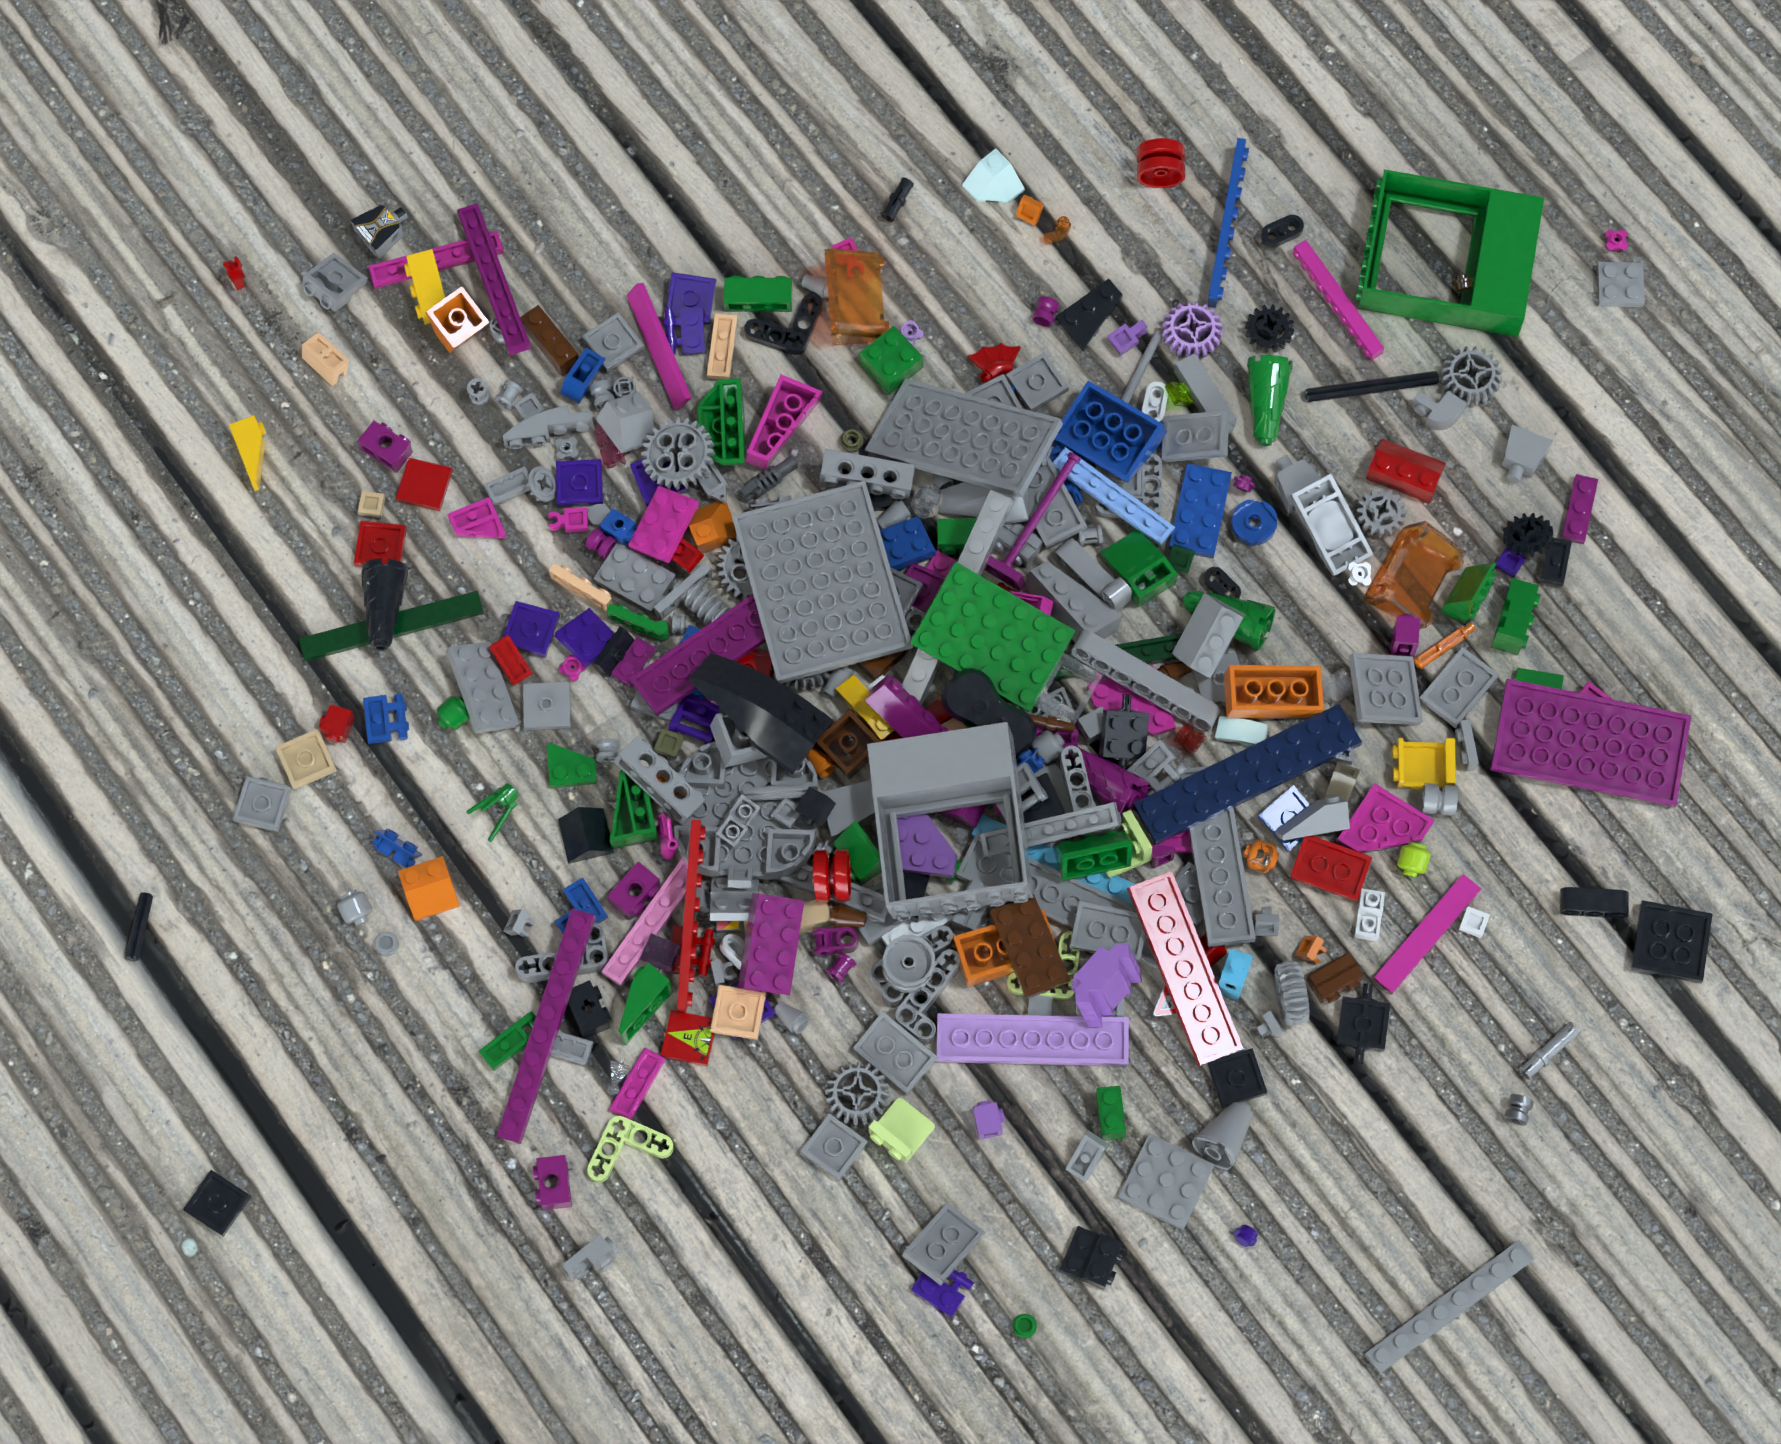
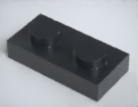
[1540,537,1572,587]

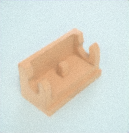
[302,332,350,386]

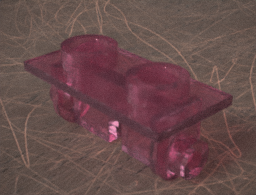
[594,424,626,468]

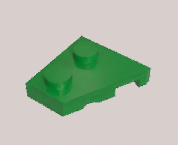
[547,743,597,788]

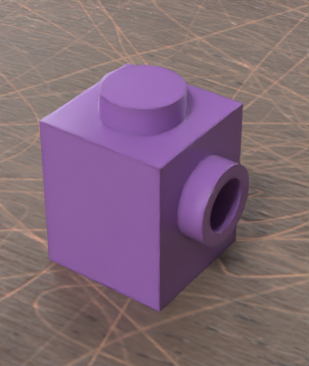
[973,1100,1005,1140]

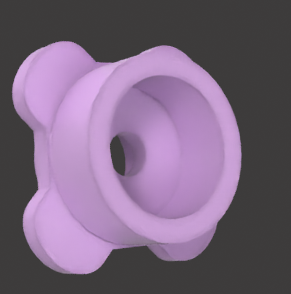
[898,320,923,345]

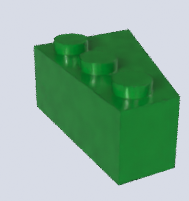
[1491,578,1541,655]

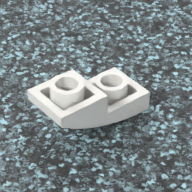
[1354,888,1385,942]

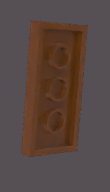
[989,894,1070,999]

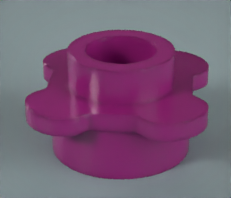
[1233,474,1255,493]

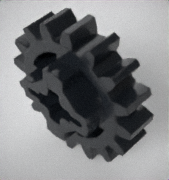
[1245,304,1294,353]
[1503,513,1554,557]

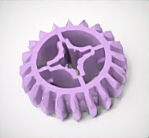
[1162,300,1223,358]

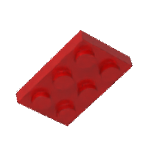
[1290,836,1373,902]

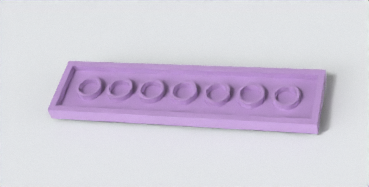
[937,1013,1129,1066]

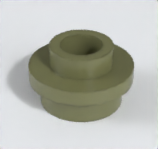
[841,429,863,452]

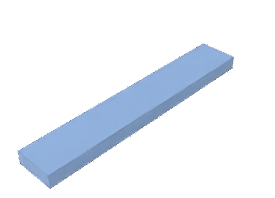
[1053,447,1175,547]

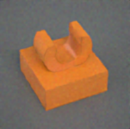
[1015,195,1044,226]
[1294,935,1327,964]

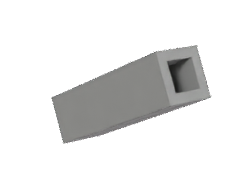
[1174,353,1237,434]

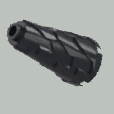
[361,558,408,651]

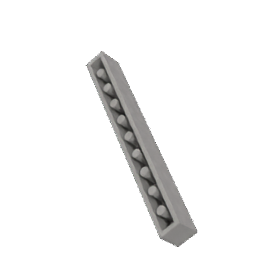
[902,490,1014,706]

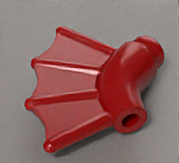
[968,343,1021,383]

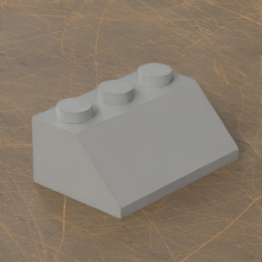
[1172,592,1246,678]

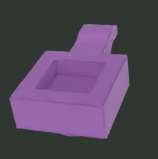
[1107,320,1148,356]

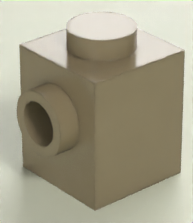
[1325,762,1360,802]

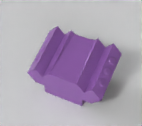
[1071,944,1142,1027]

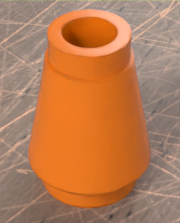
[806,746,835,779]

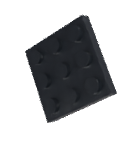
[1630,900,1713,983]

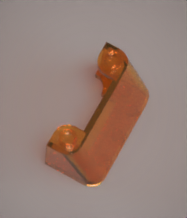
[824,248,889,346]
[1364,521,1467,629]

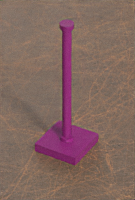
[984,452,1081,592]

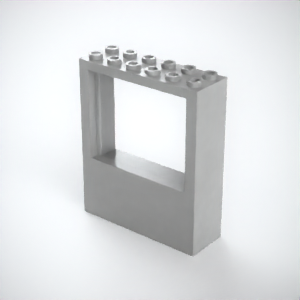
[867,722,1034,921]

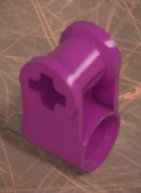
[812,927,859,956]

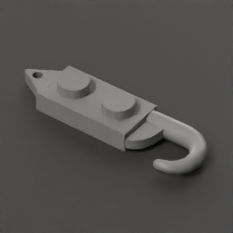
[671,435,729,504]

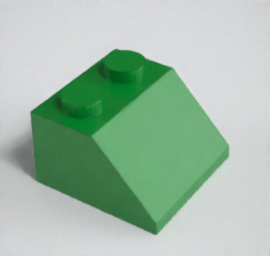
[832,821,882,886]

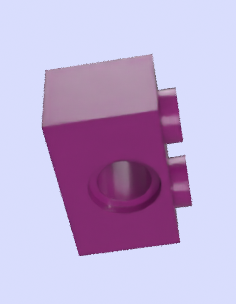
[358,420,413,473]
[1390,614,1421,658]
[607,862,661,920]
[533,1155,572,1211]

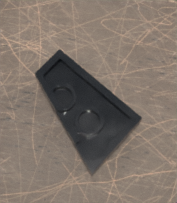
[1056,279,1123,352]

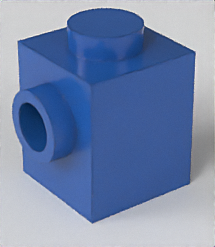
[600,508,637,546]

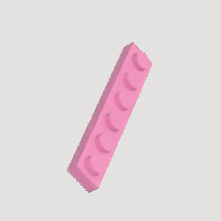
[601,858,699,987]

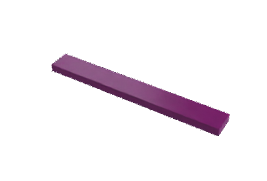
[457,203,531,356]

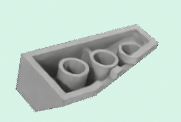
[939,482,1029,524]

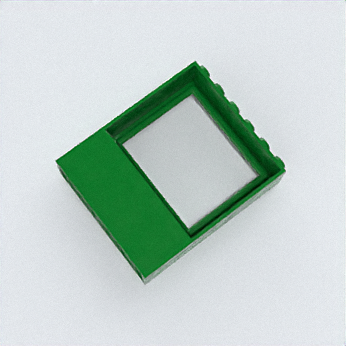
[1355,169,1544,337]

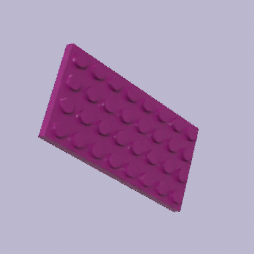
[1490,679,1692,807]

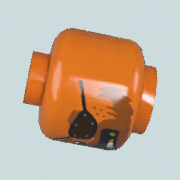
[1243,839,1280,874]

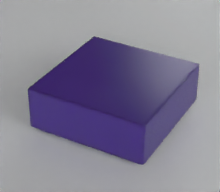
[1495,547,1527,578]

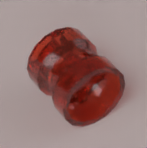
[1174,723,1206,755]

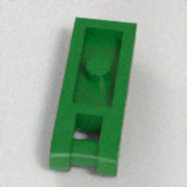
[606,603,670,641]
[479,1012,536,1071]

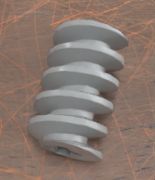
[680,581,729,626]

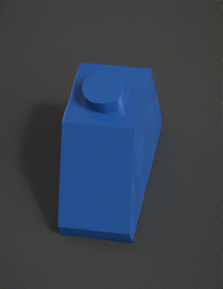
[560,348,606,404]

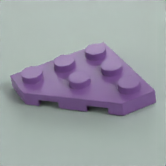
[897,814,958,878]

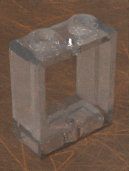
[1034,652,1103,724]

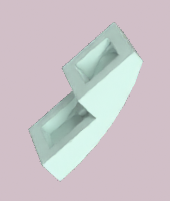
[1215,716,1269,747]

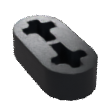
[1204,567,1241,599]

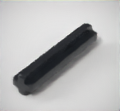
[125,892,153,961]

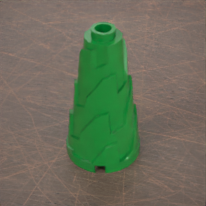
[1247,355,1293,446]
[1183,590,1276,650]

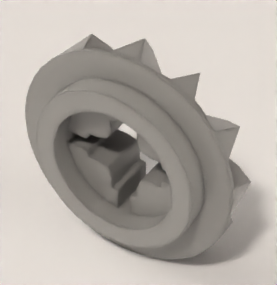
[526,466,557,503]

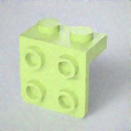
[868,1098,935,1163]

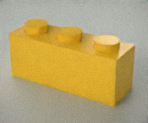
[404,249,445,325]

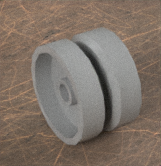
[882,935,935,993]

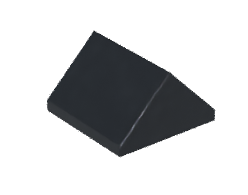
[558,807,614,864]

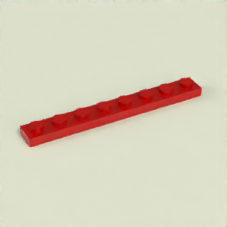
[677,819,706,1012]

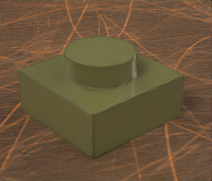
[654,728,685,759]

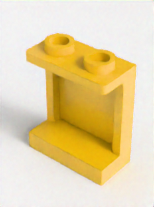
[1392,738,1456,789]

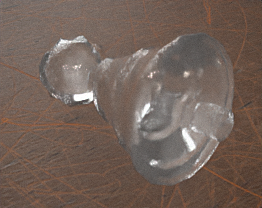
[606,1057,632,1095]

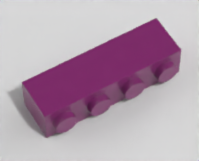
[865,674,949,738]

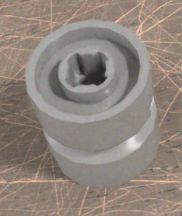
[1421,783,1458,816]

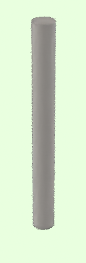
[1121,331,1162,404]

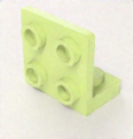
[1106,810,1152,878]

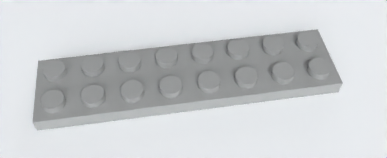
[964,374,1087,549]
[1180,766,1256,947]

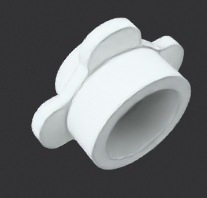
[1348,562,1371,585]

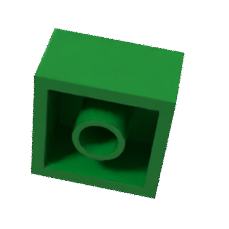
[860,326,923,395]

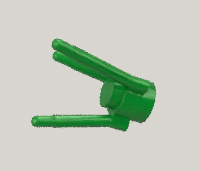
[467,783,519,842]

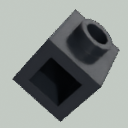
[795,786,836,827]

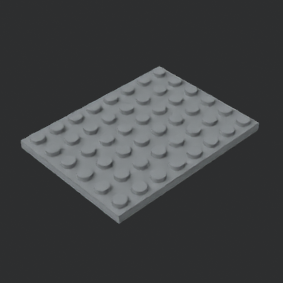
[732,480,913,683]

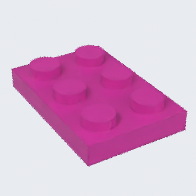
[628,486,699,563]

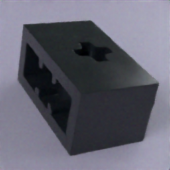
[568,980,612,1039]

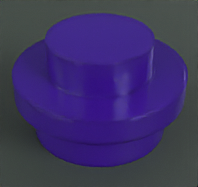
[1234,1224,1258,1247]

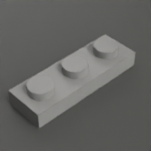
[654,563,712,621]

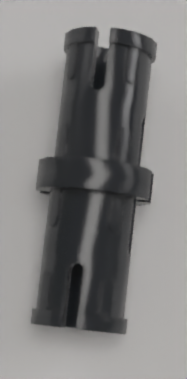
[881,177,914,222]

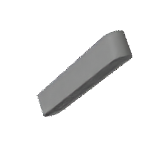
[1071,630,1220,732]

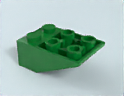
[1099,530,1178,607]
[1441,562,1497,625]

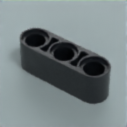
[1560,887,1629,918]

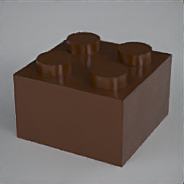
[816,709,881,780]

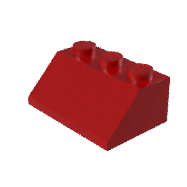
[1366,439,1446,504]

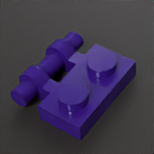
[663,307,706,355]
[911,1270,974,1318]

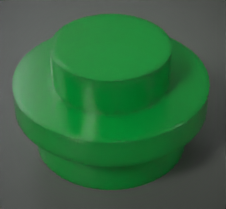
[1012,1314,1037,1339]

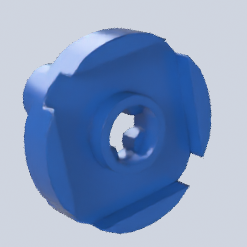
[1231,500,1277,546]

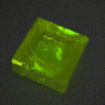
[1165,382,1193,407]

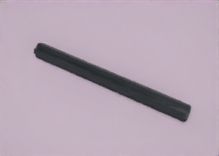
[1305,371,1439,402]

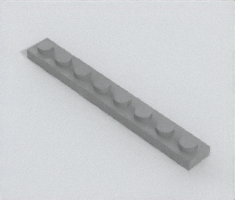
[1365,1240,1534,1375]

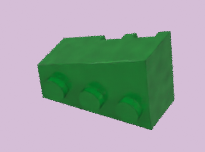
[610,770,658,849]

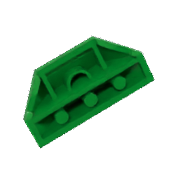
[697,378,746,465]

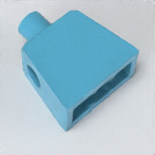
[1218,949,1253,1001]

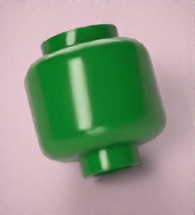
[437,696,470,730]

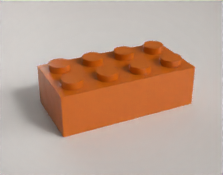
[1224,665,1324,719]
[953,909,1057,987]

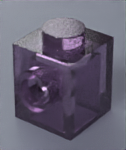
[640,933,682,973]

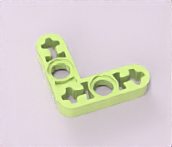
[1007,931,1080,1000]
[587,1116,674,1183]

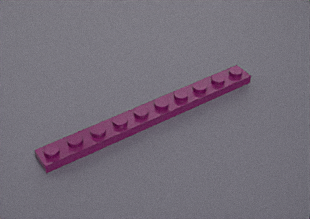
[497,908,596,1144]

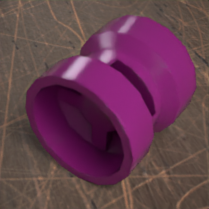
[1031,296,1059,327]
[585,528,617,559]

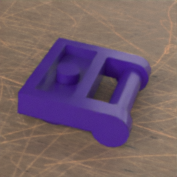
[668,695,720,745]

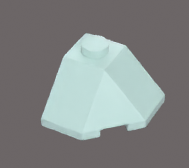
[962,149,1025,204]

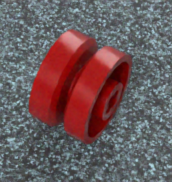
[1136,138,1185,188]
[812,849,851,902]

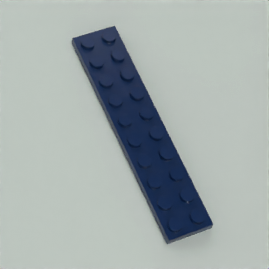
[1133,704,1362,845]

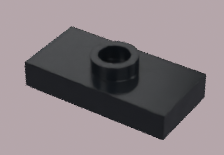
[594,627,634,678]

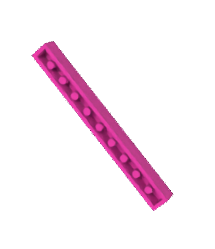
[1293,240,1384,361]

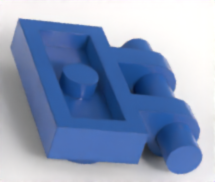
[363,694,409,744]

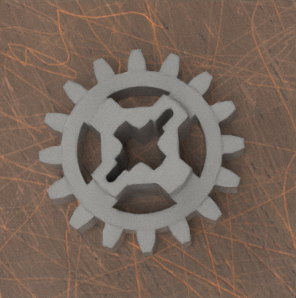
[1356,488,1407,538]

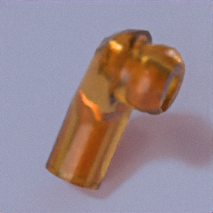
[1043,216,1071,244]

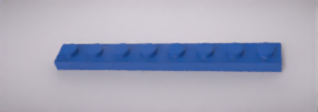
[1207,138,1249,308]

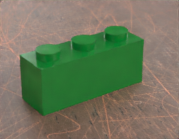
[724,276,793,312]

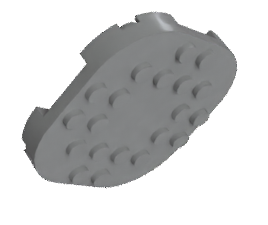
[674,742,818,880]

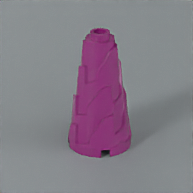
[1067,745,1150,820]

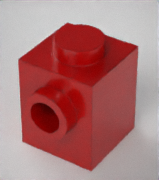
[319,704,355,744]

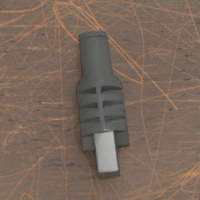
[740,456,798,502]

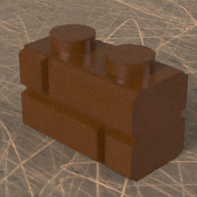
[1306,952,1364,1004]

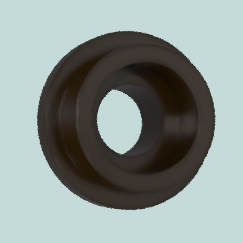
[1451,274,1474,292]

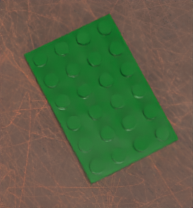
[909,562,1075,712]

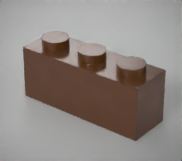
[520,305,579,377]

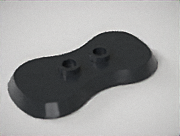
[942,668,1036,758]

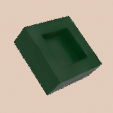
[1168,544,1195,574]

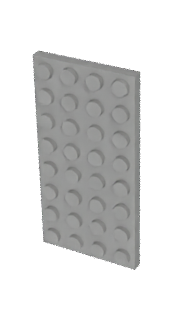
[864,378,1063,497]

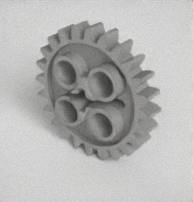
[641,417,715,490]
[717,534,753,600]

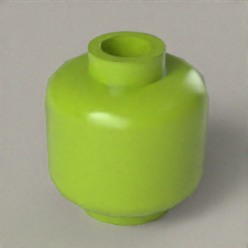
[1397,842,1431,878]

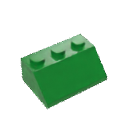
[1055,831,1132,881]

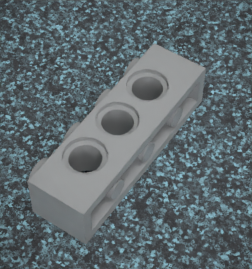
[819,449,915,499]
[614,736,705,826]

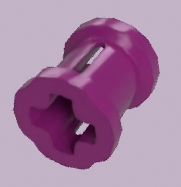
[826,951,857,983]

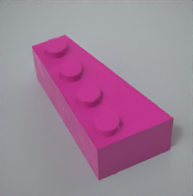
[745,374,823,469]

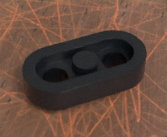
[1261,215,1304,247]

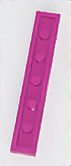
[368,231,504,289]
[626,283,692,410]
[1373,874,1482,994]

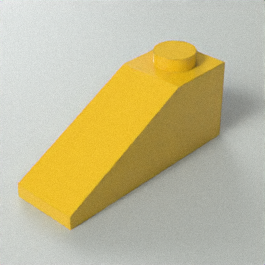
[229,415,267,491]
[835,675,895,741]

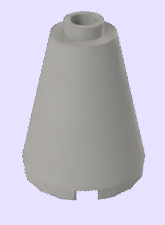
[1192,1102,1253,1170]

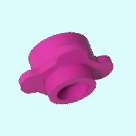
[1605,229,1628,251]
[559,655,587,681]

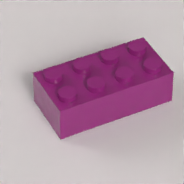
[738,893,805,995]

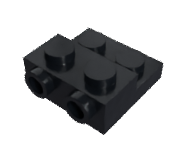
[1059,1226,1126,1290]

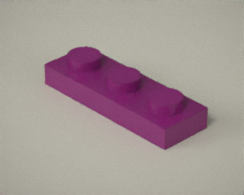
[1561,474,1598,544]

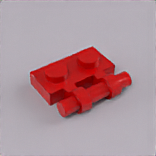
[667,925,715,977]

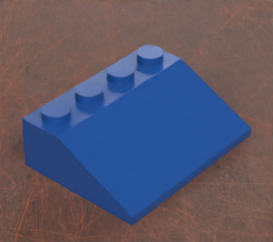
[1054,381,1167,483]

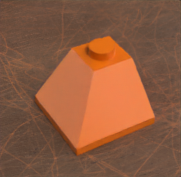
[687,501,737,554]

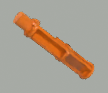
[1414,622,1476,669]

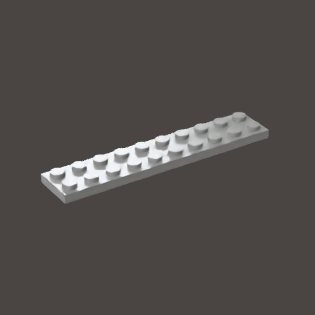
[956,833,1159,970]

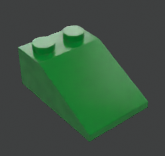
[619,963,673,1045]

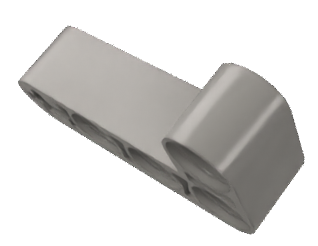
[1053,538,1132,611]
[1060,746,1121,838]
[515,923,609,983]
[871,925,953,1007]
[895,949,960,1045]

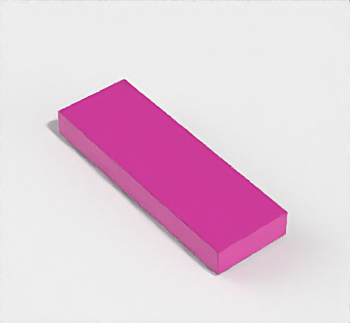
[609,1047,666,1120]

